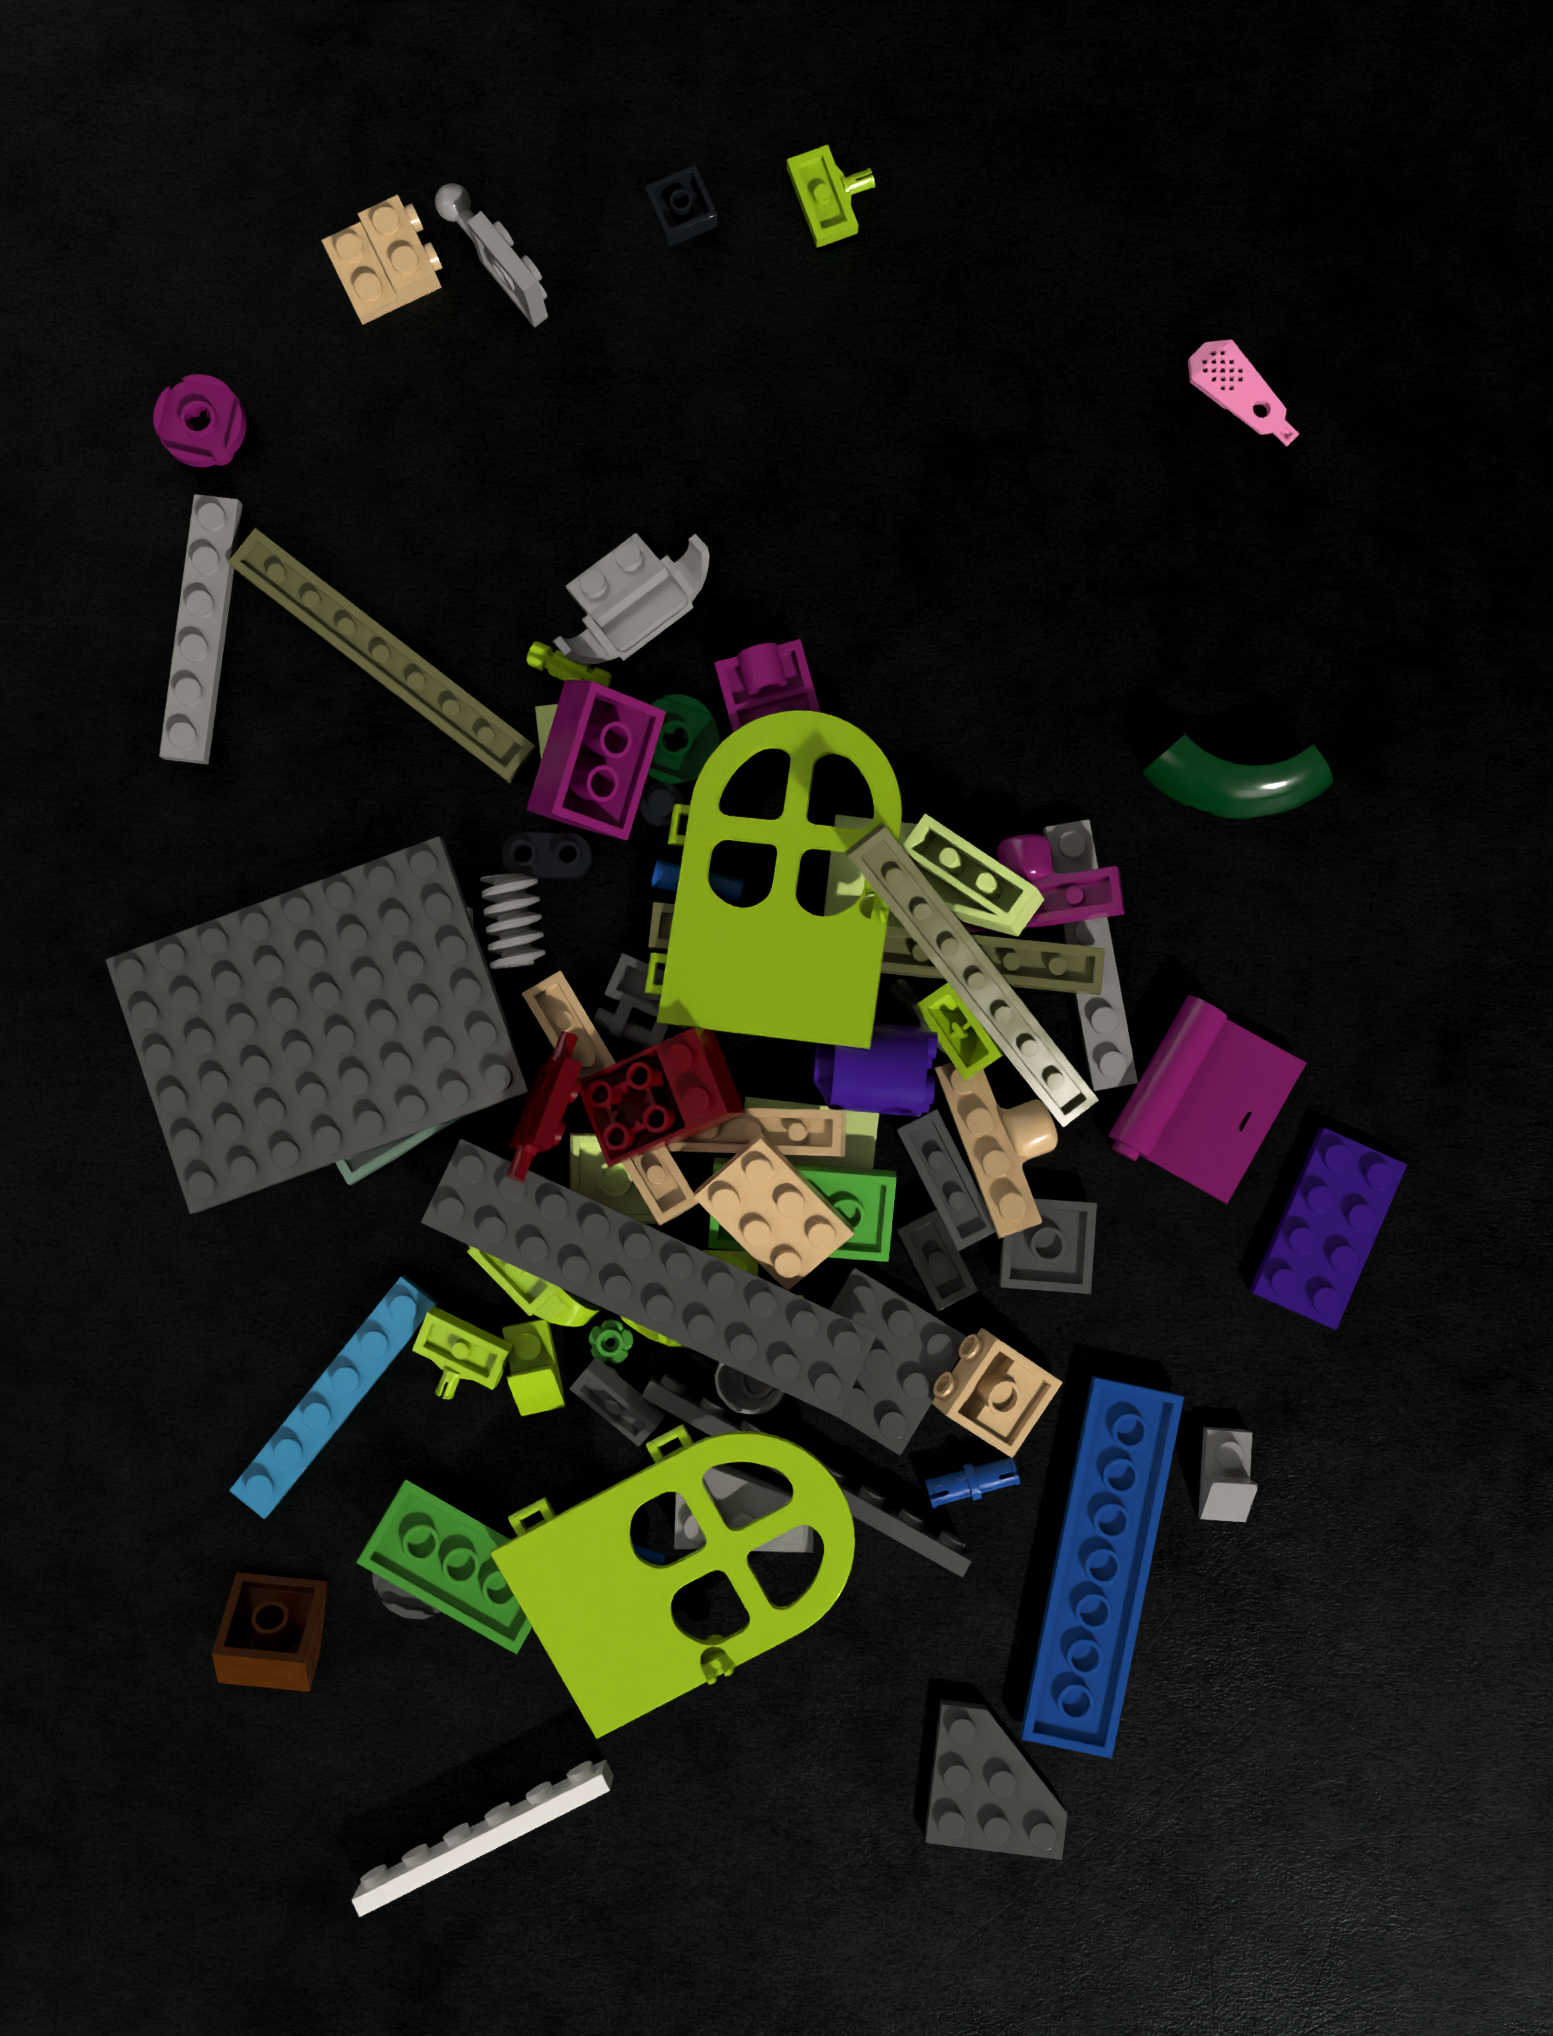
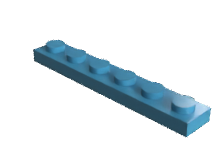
[229,1275,439,1519]

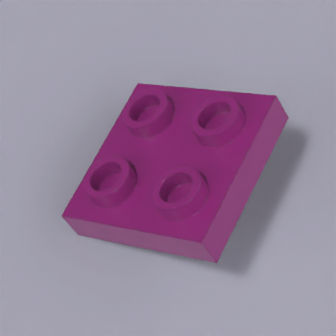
[714,639,821,733]

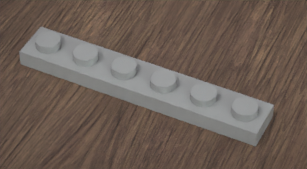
[159,494,243,764]
[1043,820,1138,1091]

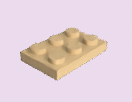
[693,1133,854,1290]

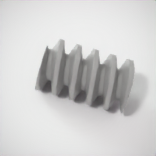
[480,874,546,969]

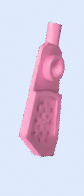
[1188,339,1299,447]

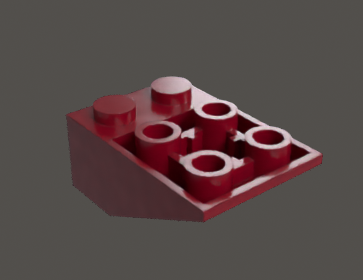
[579,1027,746,1167]

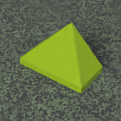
[914,983,1003,1081]

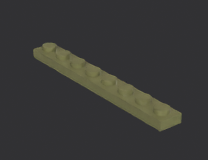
[227,528,537,783]
[845,823,1099,1127]

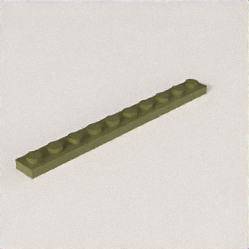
[648,902,1105,995]

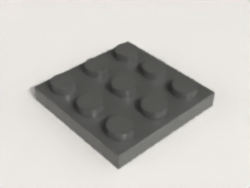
[828,1267,967,1455]

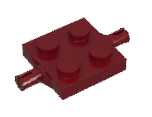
[506,1031,583,1182]

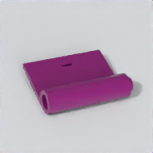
[1108,995,1306,1204]

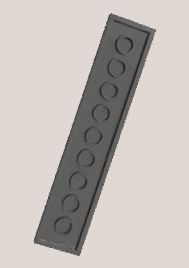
[421,1139,877,1417]

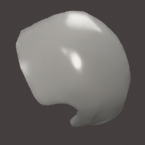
[714,1362,785,1414]

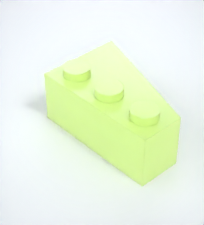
[902,814,1044,937]

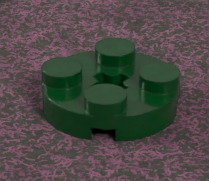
[647,694,720,786]

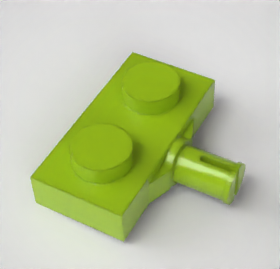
[787,145,875,248]
[412,1306,514,1400]

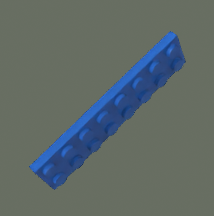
[1020,1375,1184,1759]

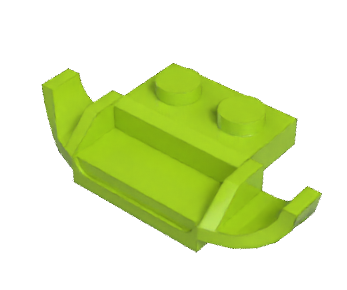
[467,1245,602,1327]

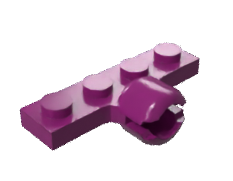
[960,834,1125,936]

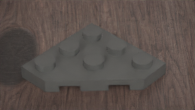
[924,1699,1067,1860]

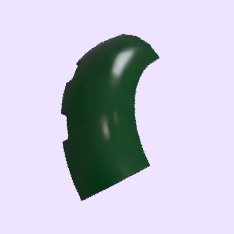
[1142,734,1333,819]

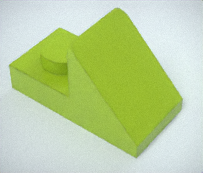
[502,1319,566,1416]

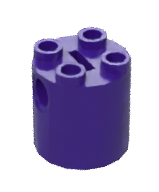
[813,1023,938,1117]

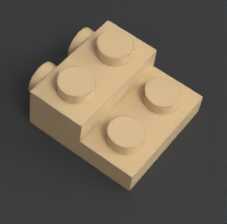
[321,195,442,325]
[932,1328,1063,1458]

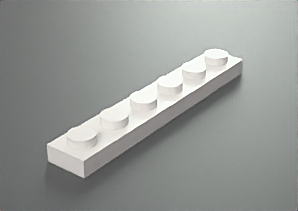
[352,1759,613,1917]

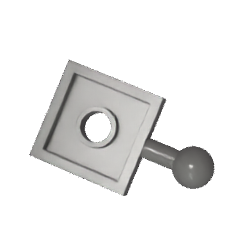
[435,183,548,328]

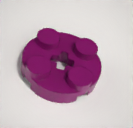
[153,374,247,467]

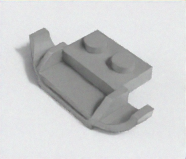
[553,533,709,664]

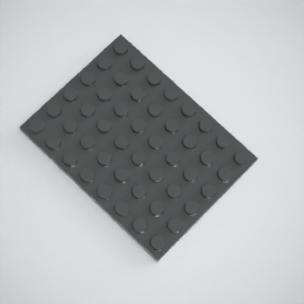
[105,836,531,1214]

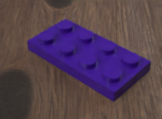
[1249,1128,1407,1330]

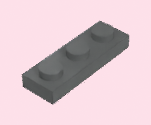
[896,1109,996,1251]

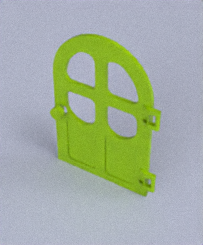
[644,710,902,1049]
[490,1424,855,1739]

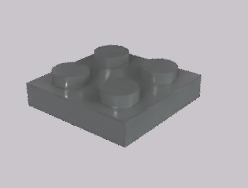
[998,1198,1097,1294]

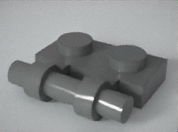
[593,953,689,1050]

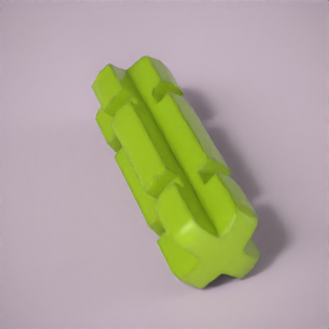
[526,642,612,688]

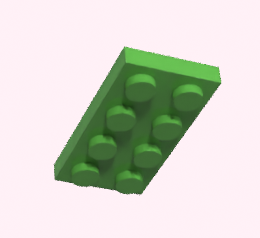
[708,1157,896,1262]
[356,1479,532,1654]

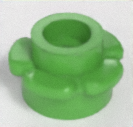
[589,1319,633,1364]

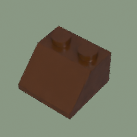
[212,1572,327,1692]

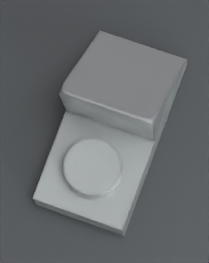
[1198,1427,1258,1522]

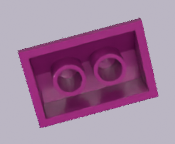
[526,680,666,840]

